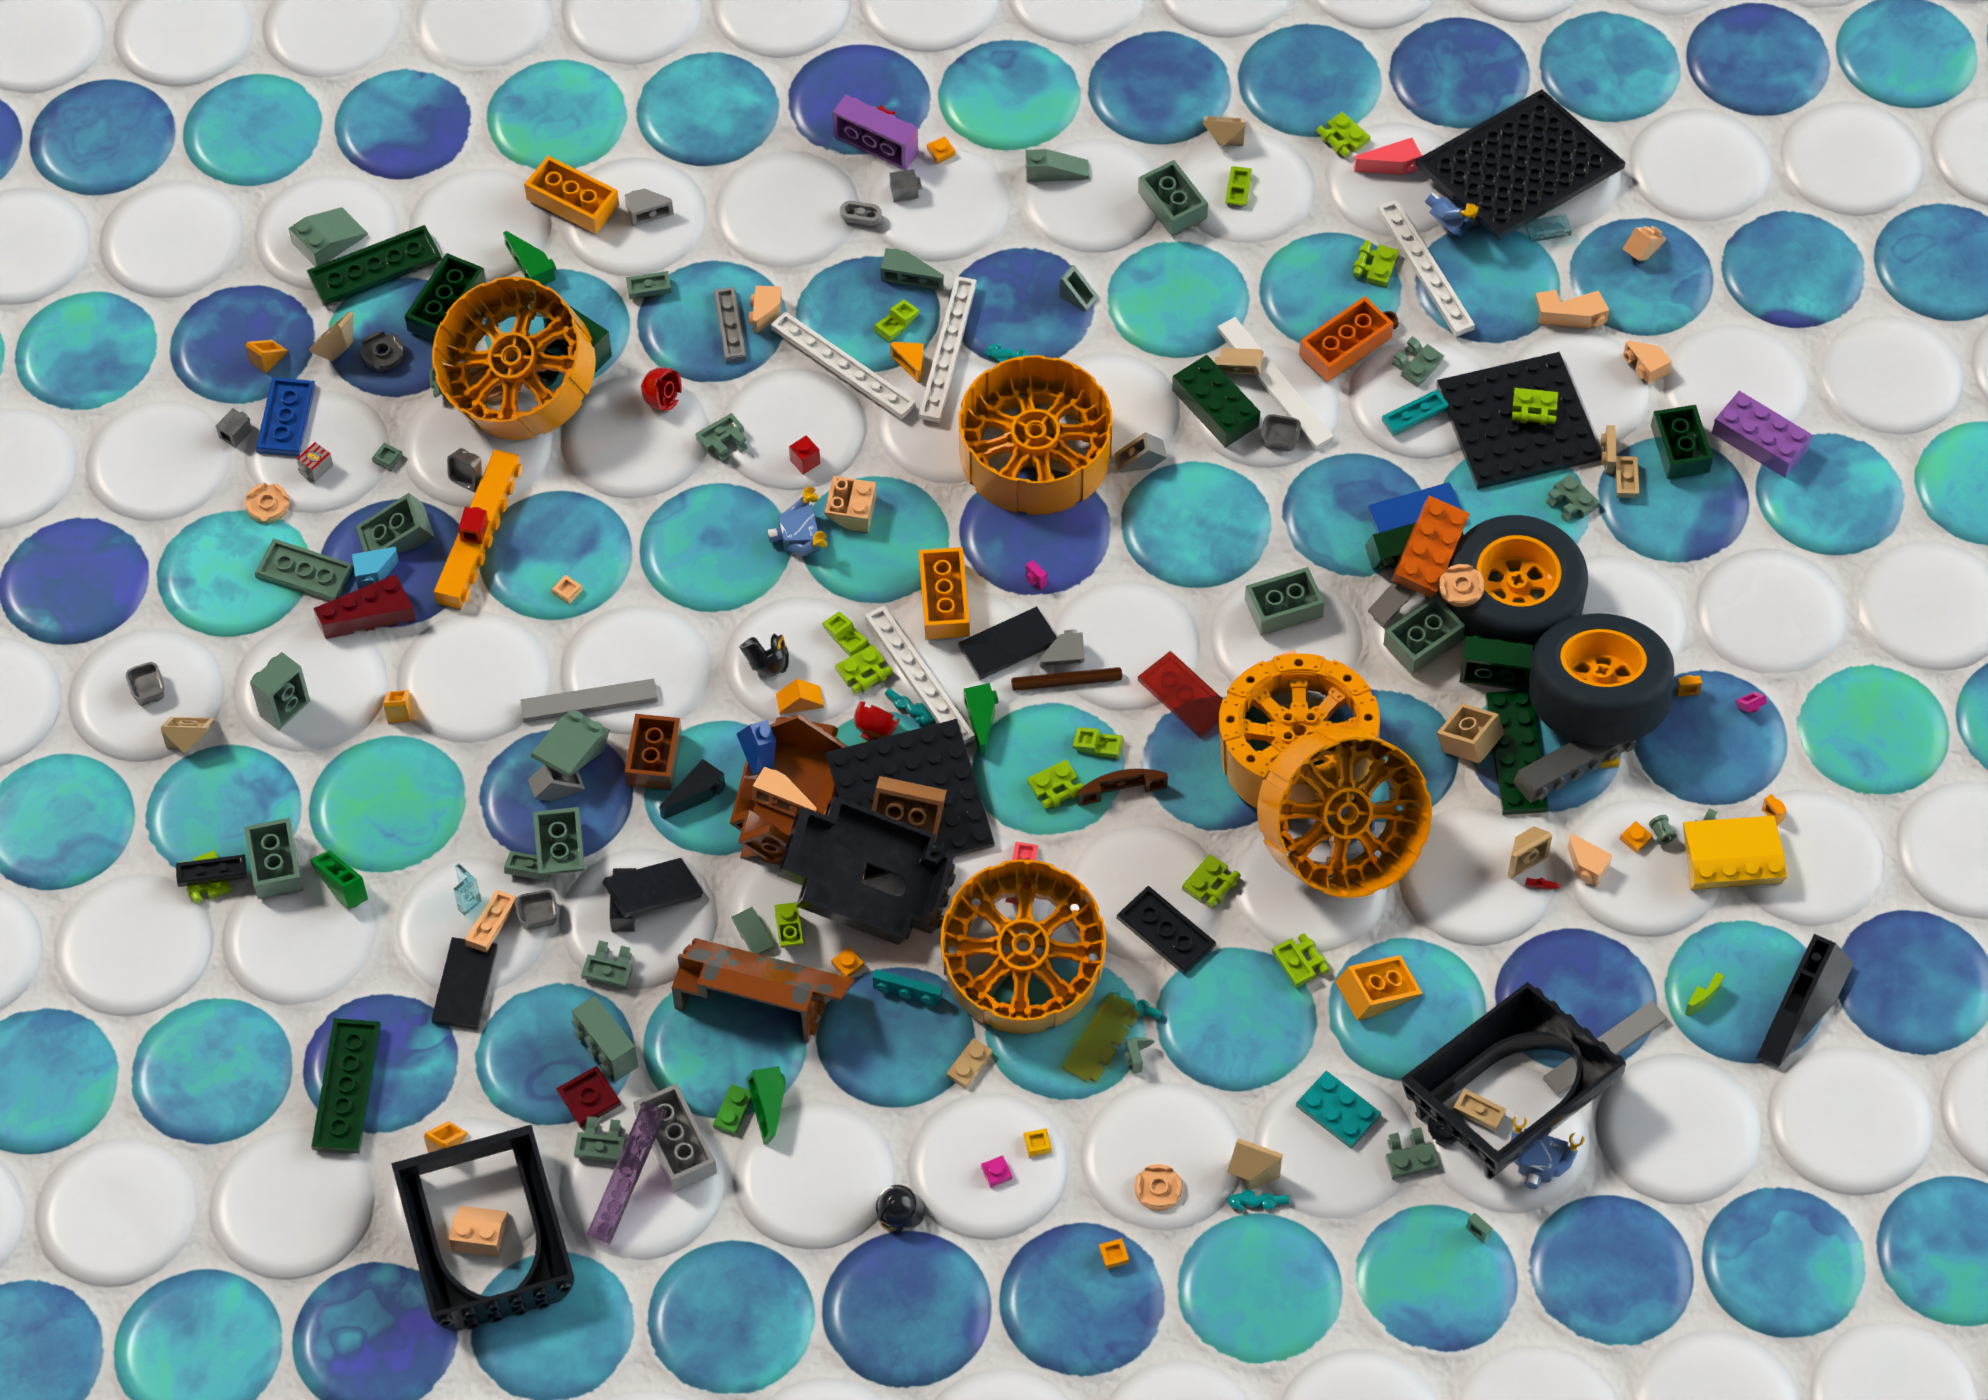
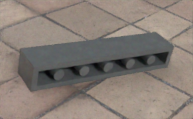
[1514,740,1637,803]

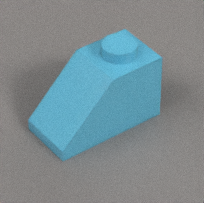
[352,546,399,588]

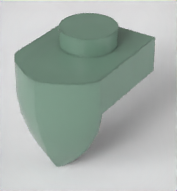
[1124,1037,1155,1074]

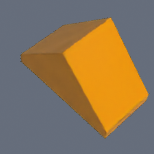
[245,340,288,374]
[890,342,924,383]
[776,679,824,715]
[383,690,410,723]
[424,1121,468,1152]

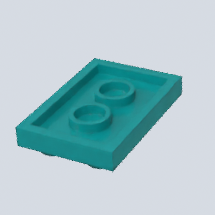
[1296,1070,1382,1149]

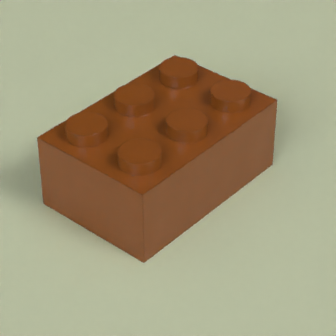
[625,714,682,790]

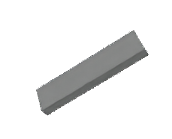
[714,287,747,363]

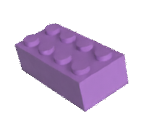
[833,94,918,170]
[1712,391,1812,478]

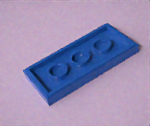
[256,377,316,457]
[1367,482,1462,533]

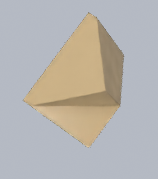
[1203,116,1245,146]
[309,310,354,361]
[161,717,215,753]
[1507,826,1552,879]
[1227,1138,1283,1190]

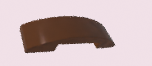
[1078,769,1168,806]

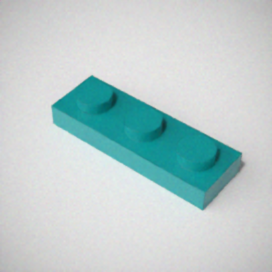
[1382,389,1449,436]
[873,969,943,1006]

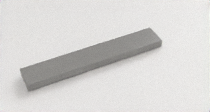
[520,678,658,722]
[1543,1001,1667,1096]

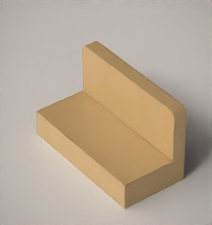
[1215,348,1264,375]

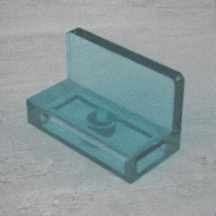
[453,863,482,916]

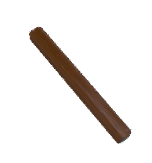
[1011,667,1122,691]

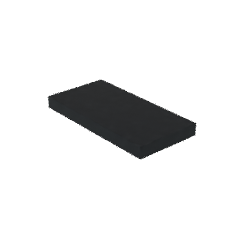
[958,606,1057,680]
[602,858,704,918]
[1117,885,1216,976]
[431,937,498,1030]

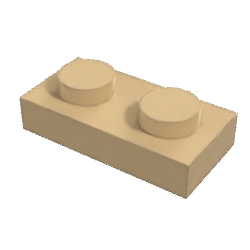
[1601,425,1616,474]
[1615,456,1639,498]
[946,1038,993,1089]
[1453,1089,1507,1132]

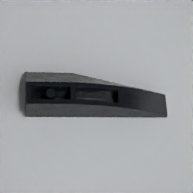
[1757,934,1854,1068]

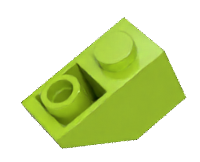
[774,902,803,948]

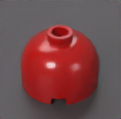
[641,367,682,411]
[854,701,900,741]

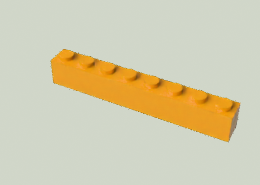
[434,449,522,609]

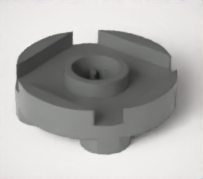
[360,331,404,373]

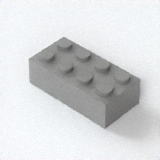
[633,1083,717,1192]

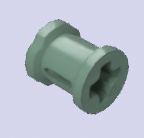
[1649,815,1677,845]

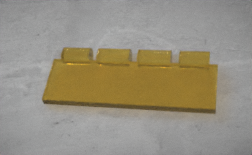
[1062,992,1141,1083]

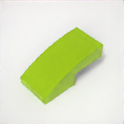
[1225,166,1252,206]
[873,299,920,342]
[822,611,869,657]
[1072,727,1124,759]
[1685,972,1725,1016]

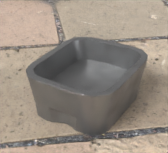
[1261,414,1301,451]
[447,448,482,490]
[126,662,165,706]
[515,890,558,930]

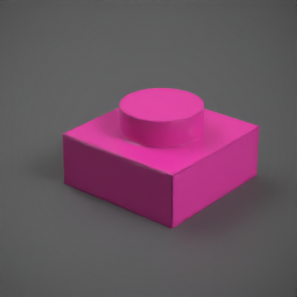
[1025,560,1047,590]
[1735,691,1767,713]
[981,1155,1012,1188]

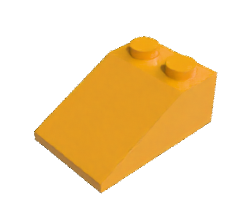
[1335,955,1423,1020]

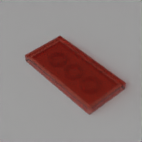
[1138,651,1223,738]

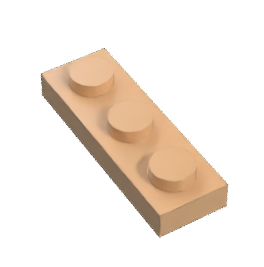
[465,890,517,952]

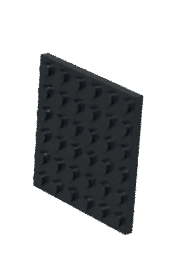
[1436,352,1601,489]
[825,719,995,880]

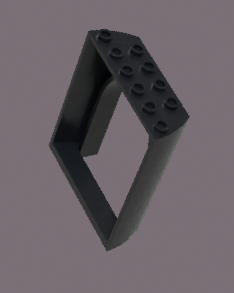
[1401,982,1626,1180]
[391,1124,574,1331]

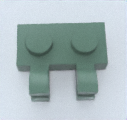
[1392,336,1444,388]
[695,413,748,463]
[1546,474,1600,522]
[581,940,633,989]
[574,1116,626,1163]
[1385,1127,1439,1179]

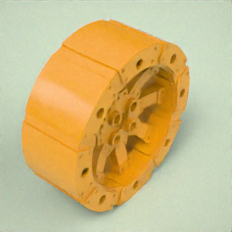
[432,277,596,440]
[959,355,1112,515]
[1219,653,1380,819]
[1257,726,1432,898]
[941,859,1106,1034]

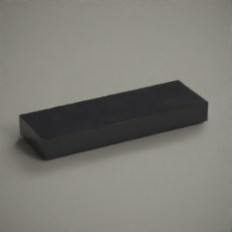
[176,854,247,887]

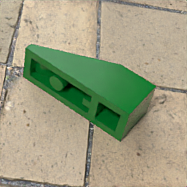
[503,231,557,285]
[963,683,999,757]
[310,850,368,909]
[746,1066,786,1145]

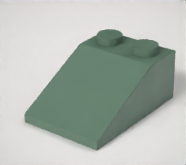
[288,207,368,267]
[356,493,434,554]
[530,709,610,777]
[533,807,585,876]

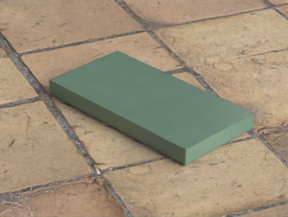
[255,538,354,602]

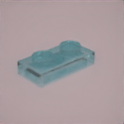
[1525,214,1572,242]

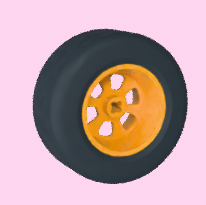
[1446,515,1588,650]
[1529,613,1674,745]

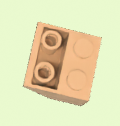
[824,476,877,533]

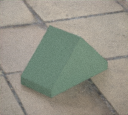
[1059,265,1099,311]

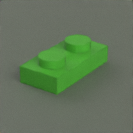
[713,1084,751,1136]

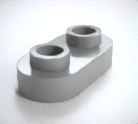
[840,201,882,226]

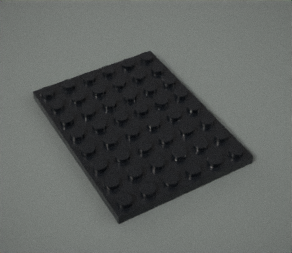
[1415,89,1626,241]

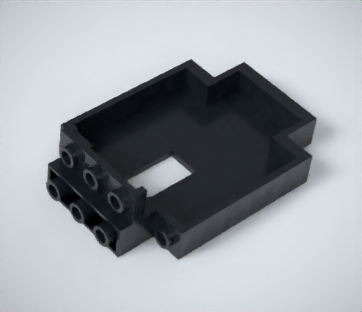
[777,796,956,945]

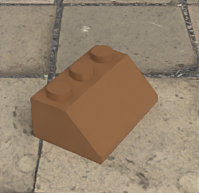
[872,776,947,843]

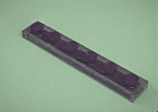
[586,1101,667,1244]

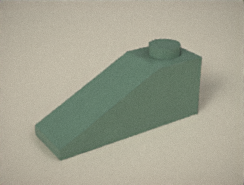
[1025,149,1089,182]
[881,248,944,291]

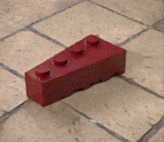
[313,574,416,639]

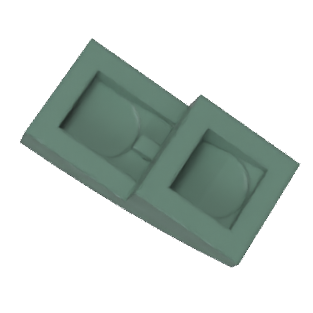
[731,907,774,954]

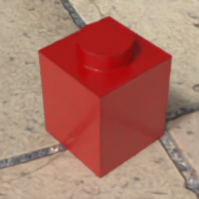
[789,435,820,475]
[458,507,488,544]

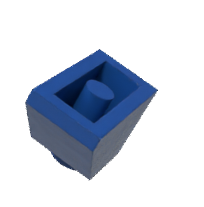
[736,720,776,775]

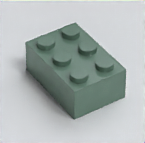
[1138,160,1208,236]
[1245,567,1324,636]
[1383,596,1465,675]
[250,652,310,731]
[244,818,304,899]
[571,995,639,1082]

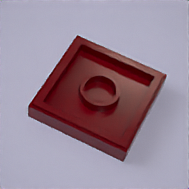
[556,1066,621,1128]

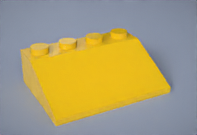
[1683,816,1787,890]

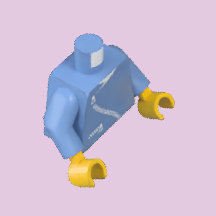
[1425,193,1478,237]
[767,486,827,556]
[1510,1115,1585,1189]

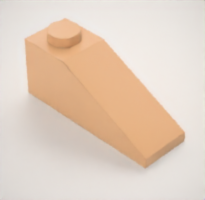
[1538,290,1609,329]
[752,767,817,817]

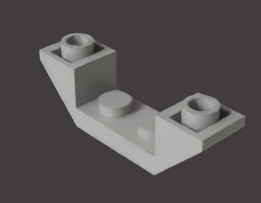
[1368,582,1418,626]

